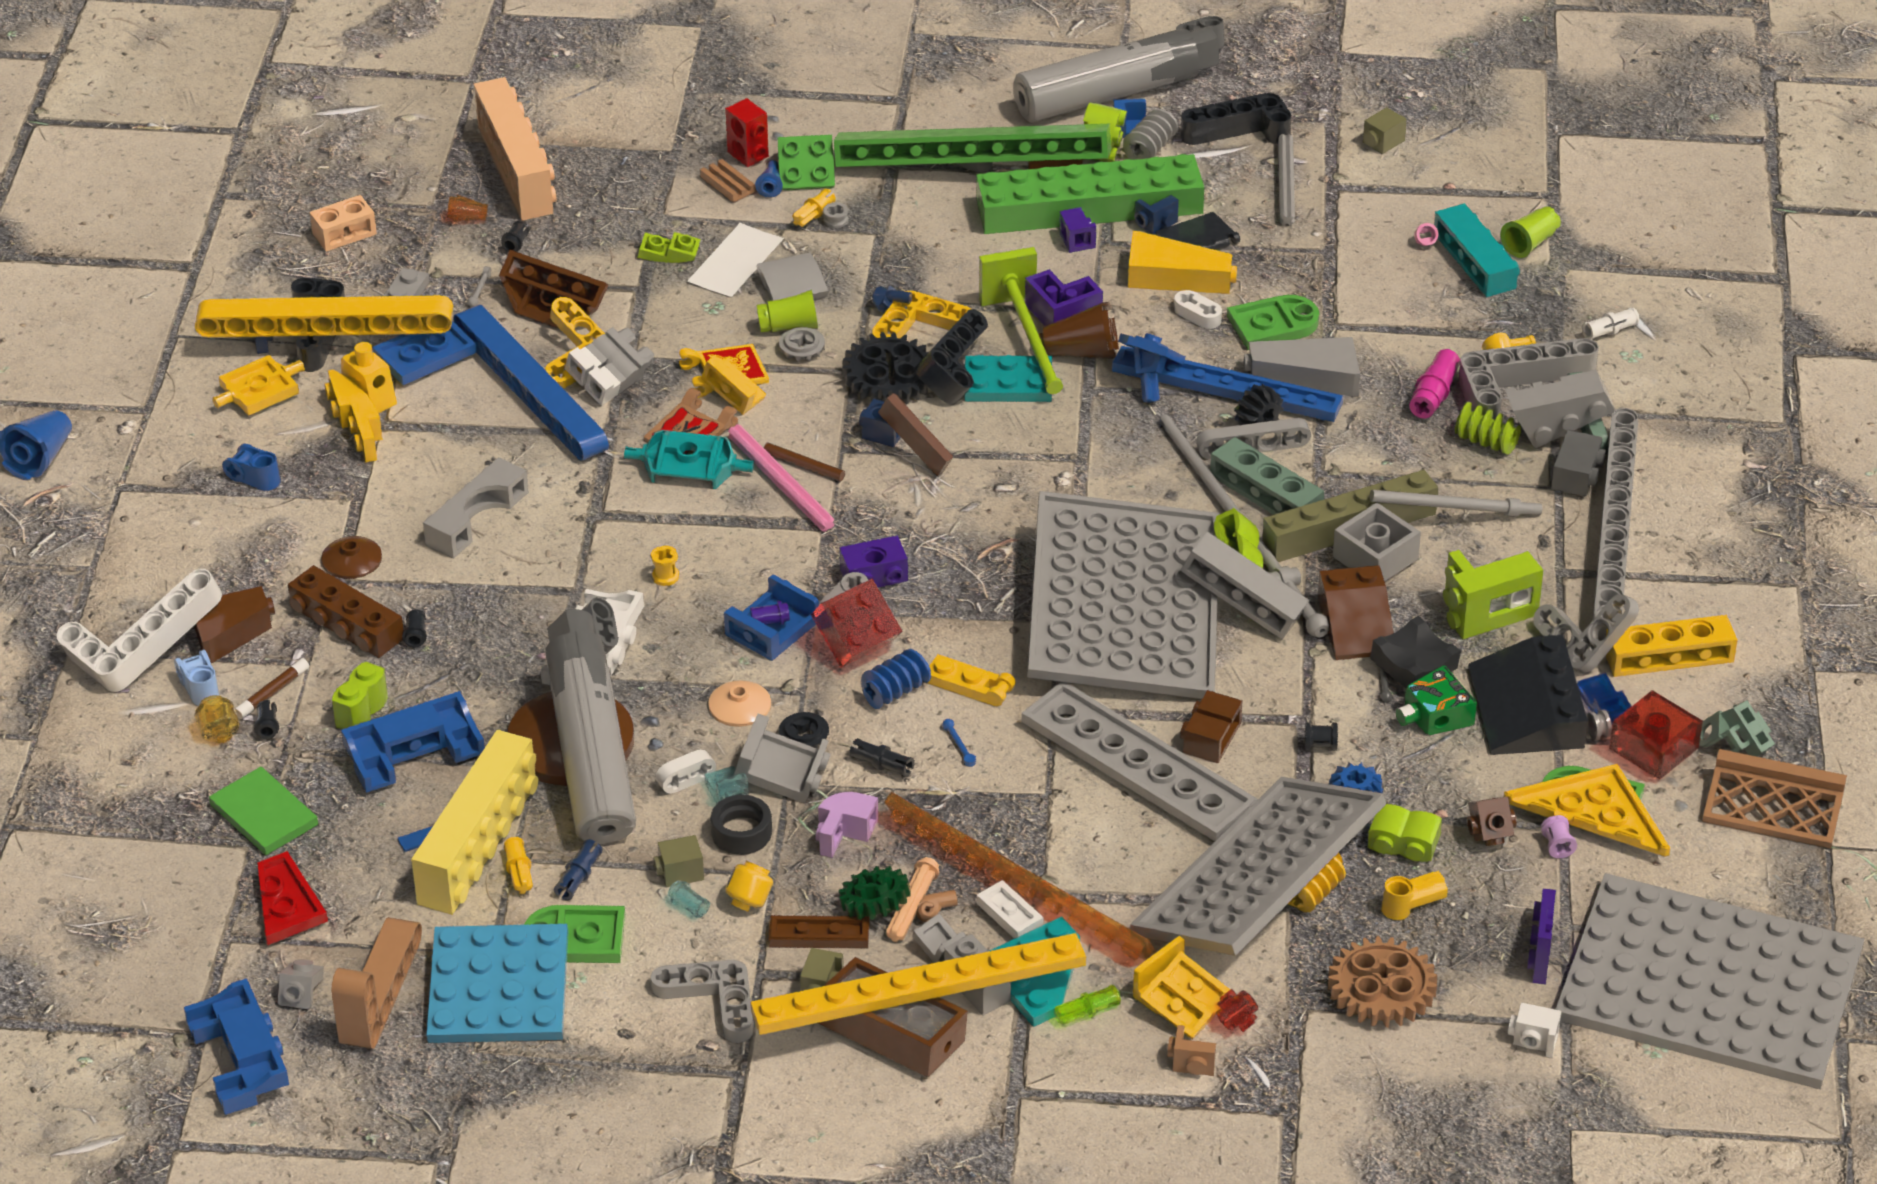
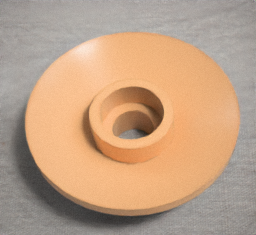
[708,680,771,727]

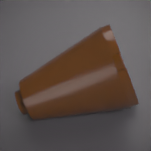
[1039,302,1119,359]

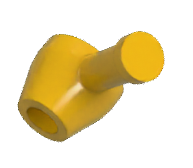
[1482,333,1536,350]

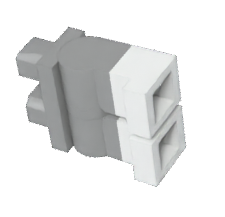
[565,327,654,406]

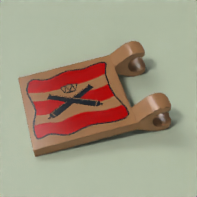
[644,388,738,455]

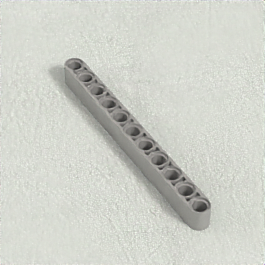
[1593,408,1638,641]

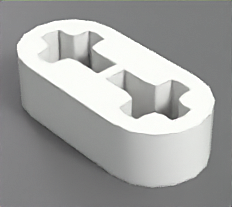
[1174,290,1222,329]
[655,749,716,794]

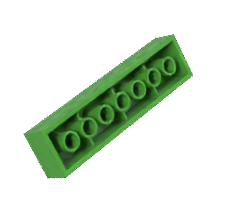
[976,154,1204,234]

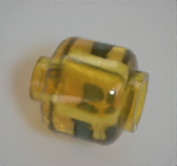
[194,695,240,743]

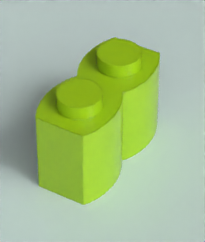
[1214,508,1263,568]
[332,662,388,730]
[1368,804,1442,862]

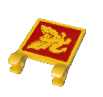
[679,344,769,398]

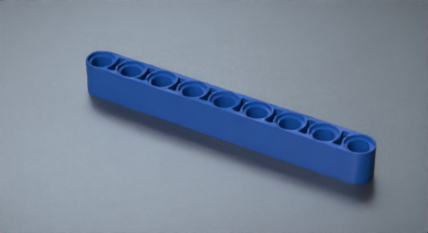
[453,305,609,461]

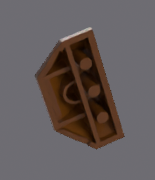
[499,250,609,329]

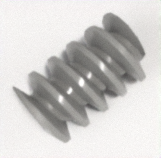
[1123,109,1178,160]

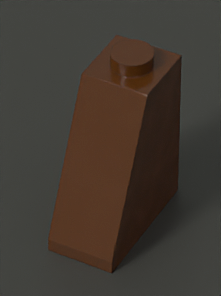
[194,586,275,663]

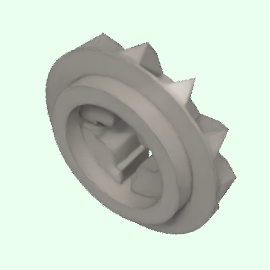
[779,327,825,362]

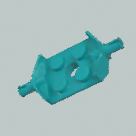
[624,430,754,489]

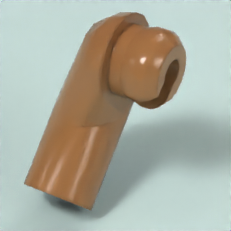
[916,890,958,922]

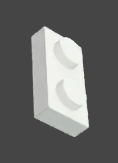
[977,880,1044,939]

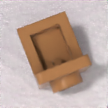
[1167,1025,1216,1076]

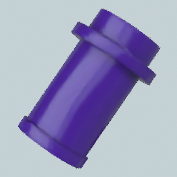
[750,601,790,625]

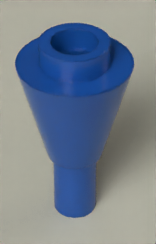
[755,160,783,197]

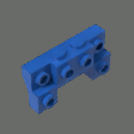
[341,691,485,793]
[184,978,289,1115]

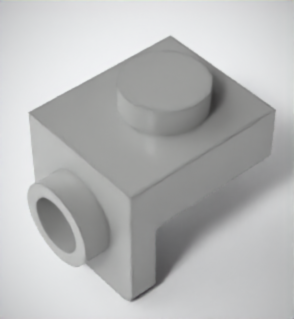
[912,914,966,963]
[278,959,324,1009]

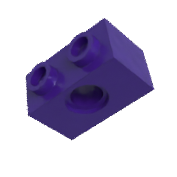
[839,535,908,590]

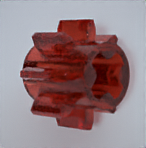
[1216,989,1258,1032]

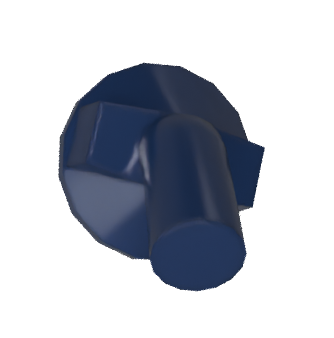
[872,285,912,313]

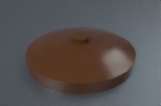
[508,692,634,786]

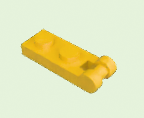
[928,654,1016,706]

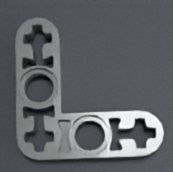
[1534,594,1639,672]
[651,960,753,1043]

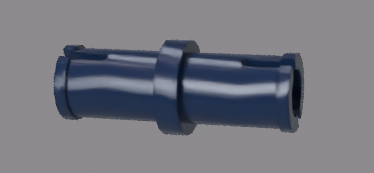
[554,839,603,900]

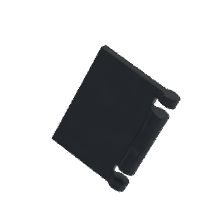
[1156,212,1241,250]

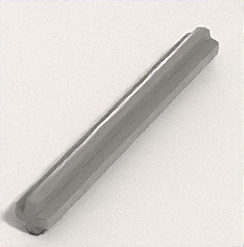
[1278,134,1295,226]

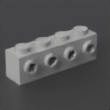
[1180,532,1310,640]

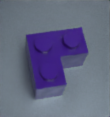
[1025,269,1103,326]

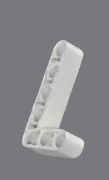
[56,569,222,692]

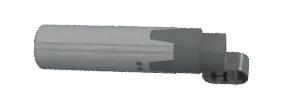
[1013,16,1225,123]
[545,597,636,845]

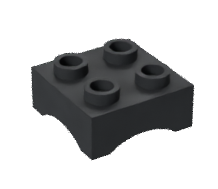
[1370,616,1461,688]

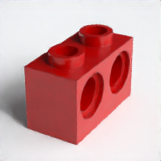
[725,98,769,167]

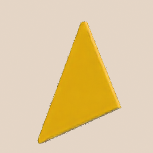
[1503,764,1670,857]

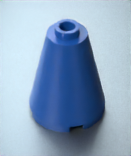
[0,410,72,480]

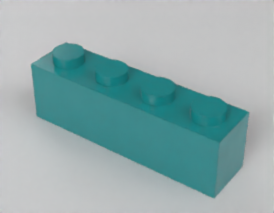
[1434,203,1520,297]

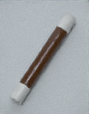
[234,658,309,719]

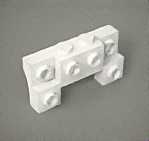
[541,589,644,685]

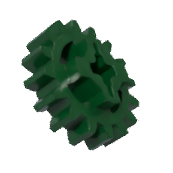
[838,866,911,920]

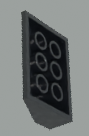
[1468,635,1588,755]

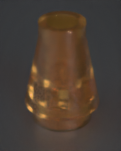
[447,194,488,222]

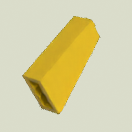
[1128,231,1237,294]

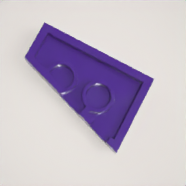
[1527,888,1556,985]

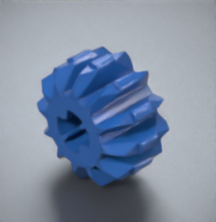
[1329,762,1383,793]

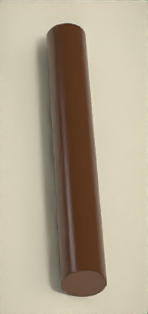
[764,442,845,482]

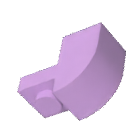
[816,792,878,858]

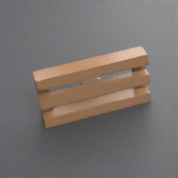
[700,159,755,203]

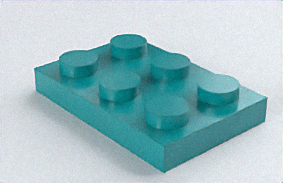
[965,355,1052,402]

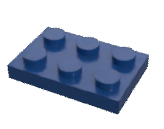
[372,321,477,385]

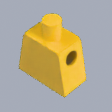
[341,342,397,414]

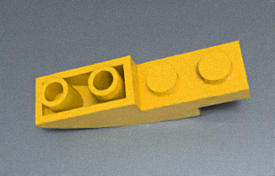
[324,370,383,462]

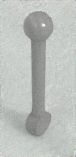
[467,266,491,308]

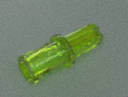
[1054,984,1121,1025]

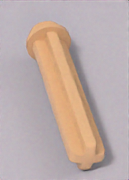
[886,857,940,943]

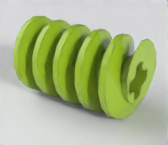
[1455,402,1521,455]

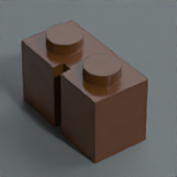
[1180,690,1243,763]

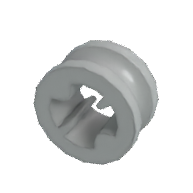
[823,202,848,229]
[1587,709,1612,740]

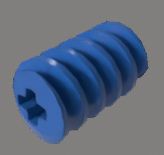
[861,649,931,709]

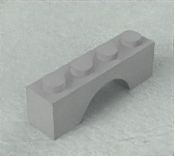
[423,457,529,559]

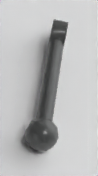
[1375,663,1392,703]

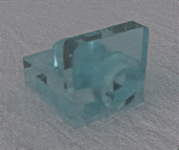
[704,766,749,804]

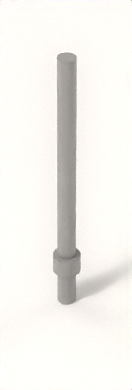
[1370,490,1543,517]

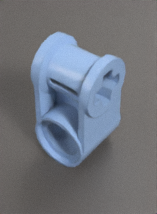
[174,650,219,707]

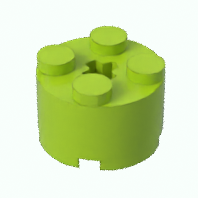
[1083,102,1127,162]

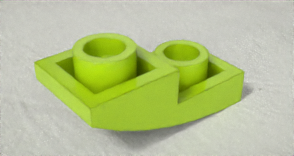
[637,232,701,263]

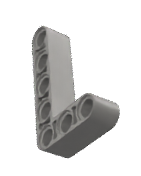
[1458,338,1599,420]

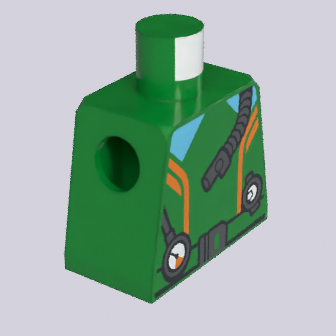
[1396,666,1477,735]

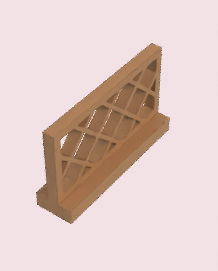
[1702,749,1847,849]

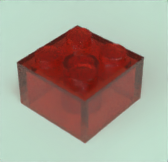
[811,578,903,668]
[1609,690,1703,780]

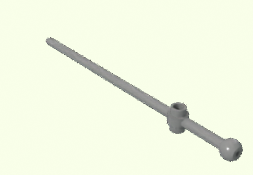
[1159,414,1329,637]

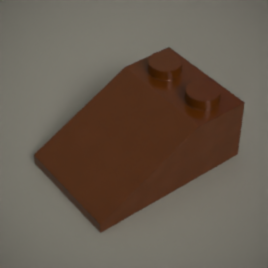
[1318,565,1394,660]

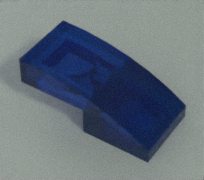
[1577,672,1637,726]

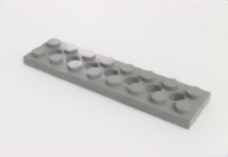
[1022,682,1258,841]

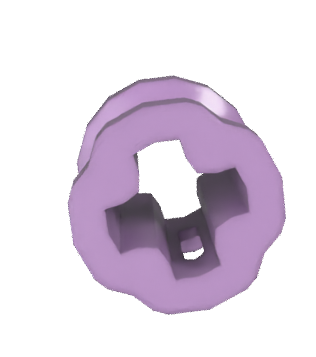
[1541,815,1577,859]

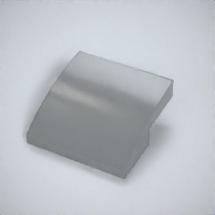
[756,252,828,301]

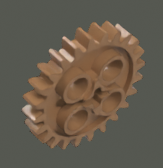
[1328,936,1437,1028]

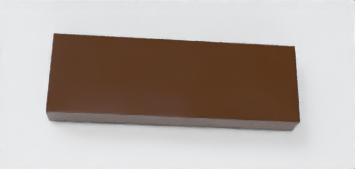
[878,393,953,476]
[769,915,870,949]

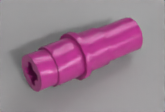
[1409,349,1460,419]

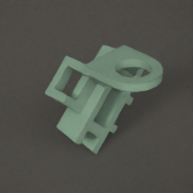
[1696,700,1775,757]

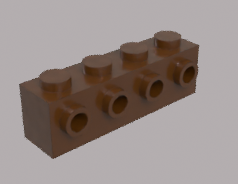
[288,565,404,658]

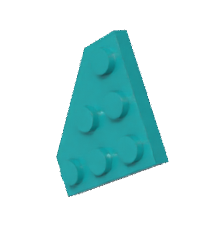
[990,916,1080,1027]

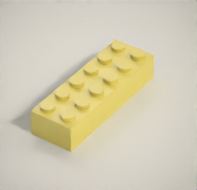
[411,730,538,915]

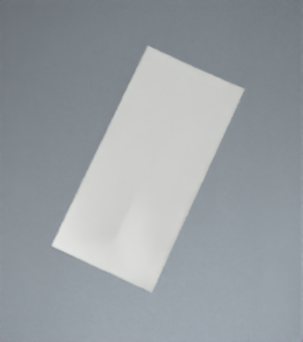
[688,223,784,297]

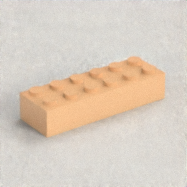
[474,77,557,221]

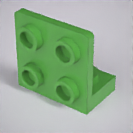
[777,135,835,190]

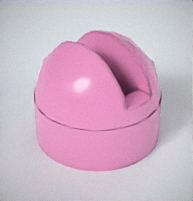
[1414,223,1438,246]

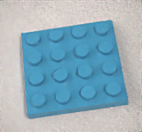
[427,924,568,1043]

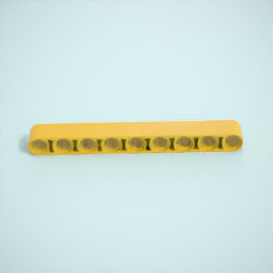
[195,295,453,338]

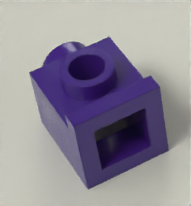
[1059,207,1096,253]

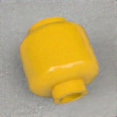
[725,860,773,912]

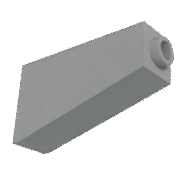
[1243,337,1360,396]

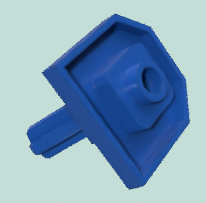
[1118,333,1186,403]

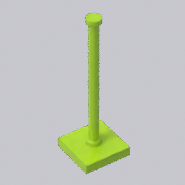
[979,247,1063,394]

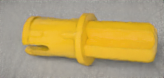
[792,189,836,227]
[503,837,533,894]

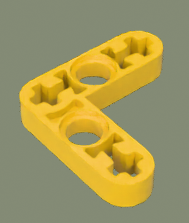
[872,291,971,338]
[545,297,605,389]

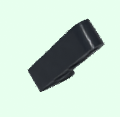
[1180,93,1292,145]
[291,278,345,372]
[915,309,988,405]

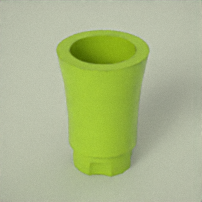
[1500,206,1561,258]
[756,289,818,332]

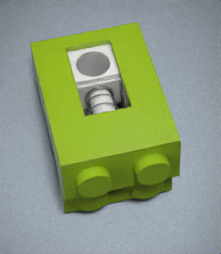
[1443,550,1544,640]

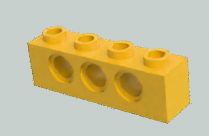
[1605,615,1738,677]

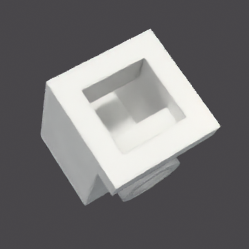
[1508,1003,1561,1058]

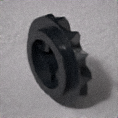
[779,712,829,748]

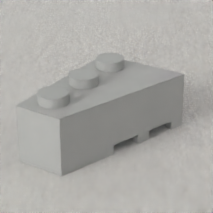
[1505,370,1615,449]

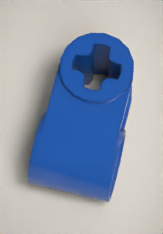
[222,443,281,491]

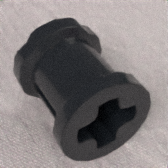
[1304,722,1338,751]

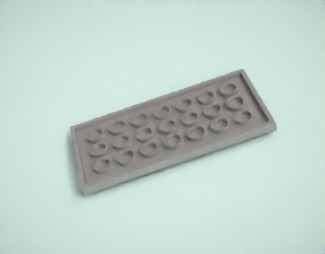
[1130,776,1386,956]

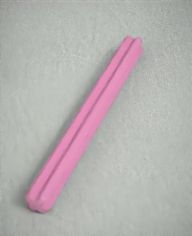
[728,424,834,532]

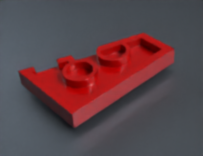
[257,851,328,946]

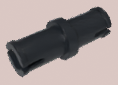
[850,738,914,777]

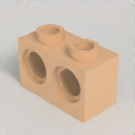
[310,195,377,252]

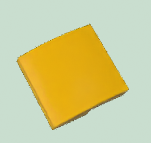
[1139,951,1233,1039]

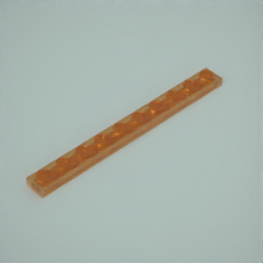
[884,792,1156,961]

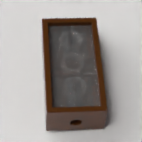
[818,957,968,1077]

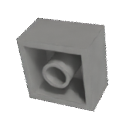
[1333,503,1421,581]

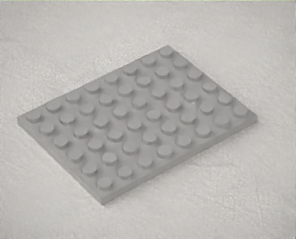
[1027,491,1219,699]
[1556,873,1864,1090]

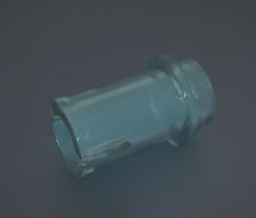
[668,880,710,918]

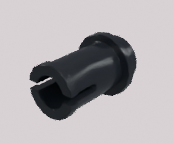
[501,220,530,252]
[402,609,427,648]
[254,700,279,739]

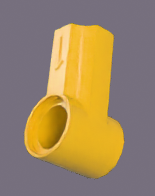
[1381,871,1448,920]

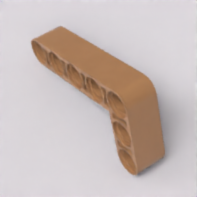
[331,917,422,1049]

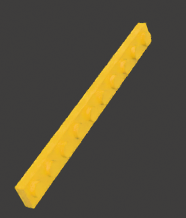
[751,933,1086,1035]

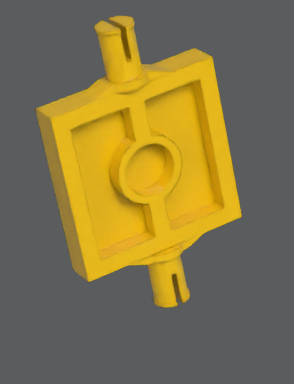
[212,355,305,416]

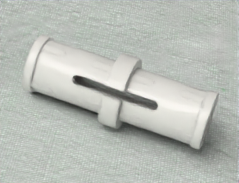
[1582,308,1640,339]

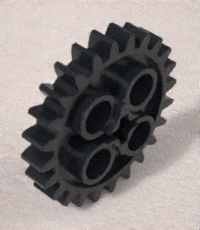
[842,332,929,404]

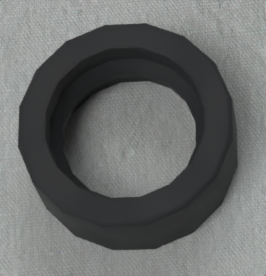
[710,794,772,855]

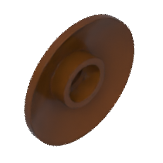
[321,536,382,579]

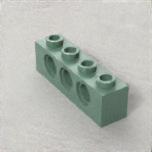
[1210,437,1324,515]

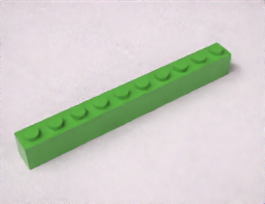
[834,123,1111,167]

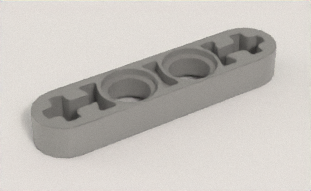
[1196,418,1311,459]

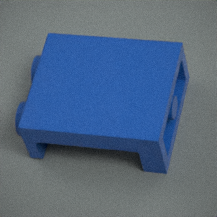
[724,574,820,661]

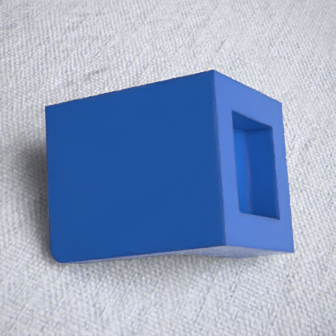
[1113,99,1146,138]

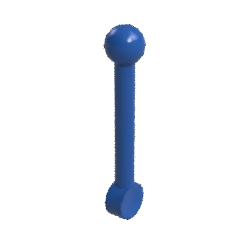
[942,719,976,767]

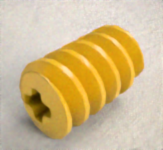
[1288,853,1346,912]

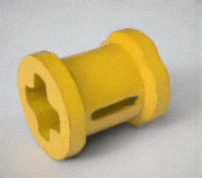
[651,545,679,586]

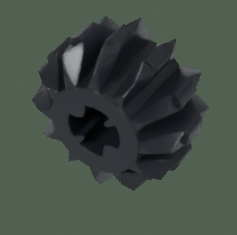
[1234,384,1284,425]

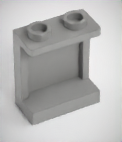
[733,713,831,803]

